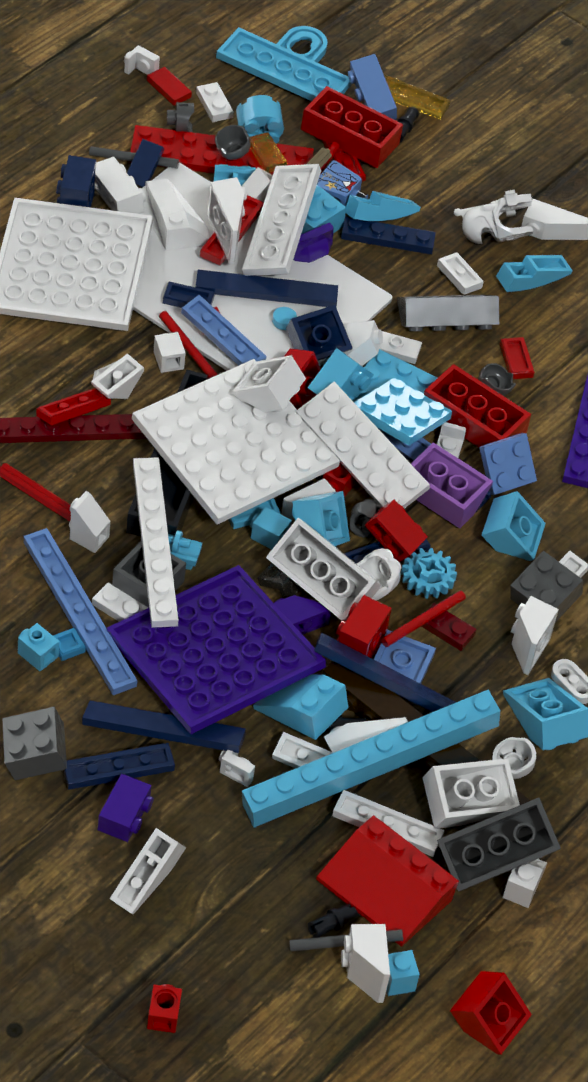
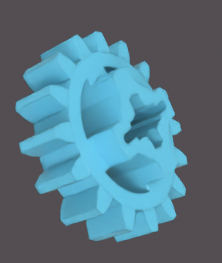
[401,548,457,599]

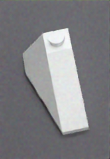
[145,179,210,250]

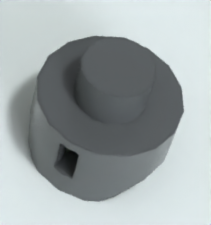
[166,102,194,132]
[350,499,382,538]

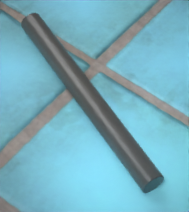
[89,146,179,168]
[290,929,403,951]

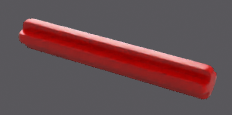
[0,463,71,521]

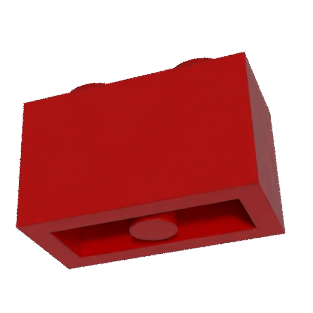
[365,499,428,562]

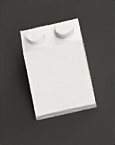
[207,177,247,264]
[423,758,520,829]

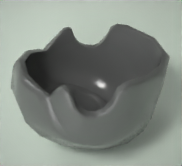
[215,125,251,160]
[478,363,516,396]

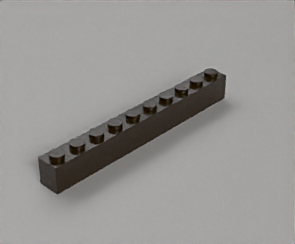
[322,661,531,805]

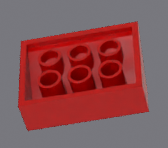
[316,815,459,947]

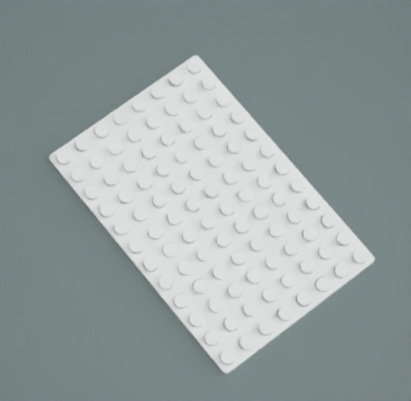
[133,162,392,371]

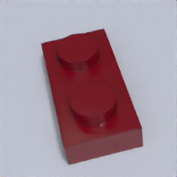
[421,603,476,651]

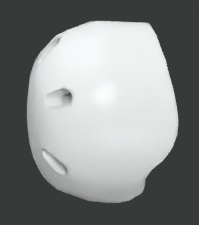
[493,737,536,779]

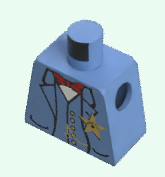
[317,160,368,207]

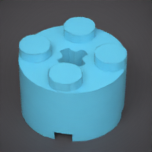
[236,95,284,144]

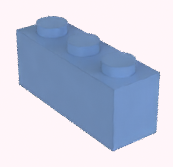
[348,54,397,120]

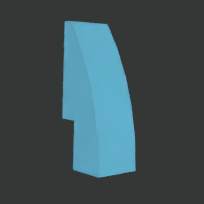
[346,191,421,221]
[496,255,573,292]

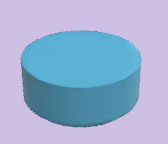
[272,307,297,330]

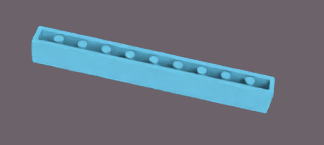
[242,689,500,827]

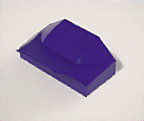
[293,222,333,263]

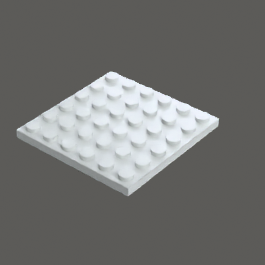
[0,198,153,331]
[132,359,340,525]

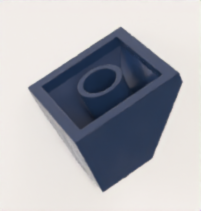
[286,305,353,361]

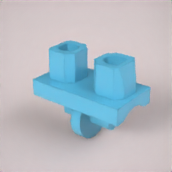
[214,164,256,186]
[168,530,202,570]

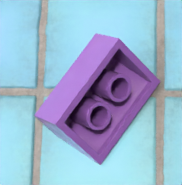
[411,442,493,528]

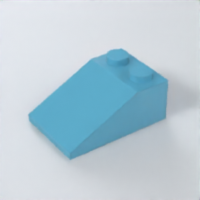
[253,674,349,740]
[503,678,588,750]

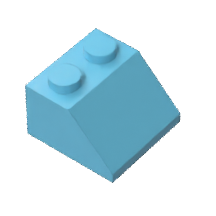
[292,491,350,546]
[482,491,546,561]

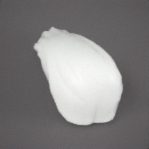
[357,548,401,601]

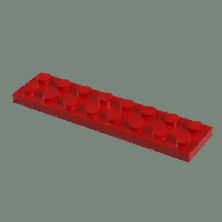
[129,125,314,175]

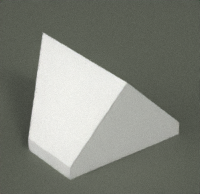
[91,354,144,399]

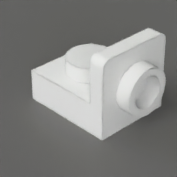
[124,45,160,75]
[437,422,466,458]
[219,750,255,787]

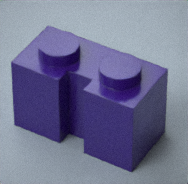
[98,773,154,842]

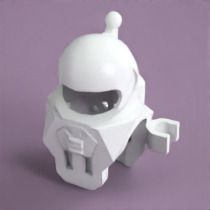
[454,190,533,244]

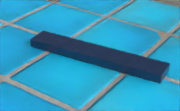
[196,269,338,307]
[314,633,456,712]
[82,700,246,753]

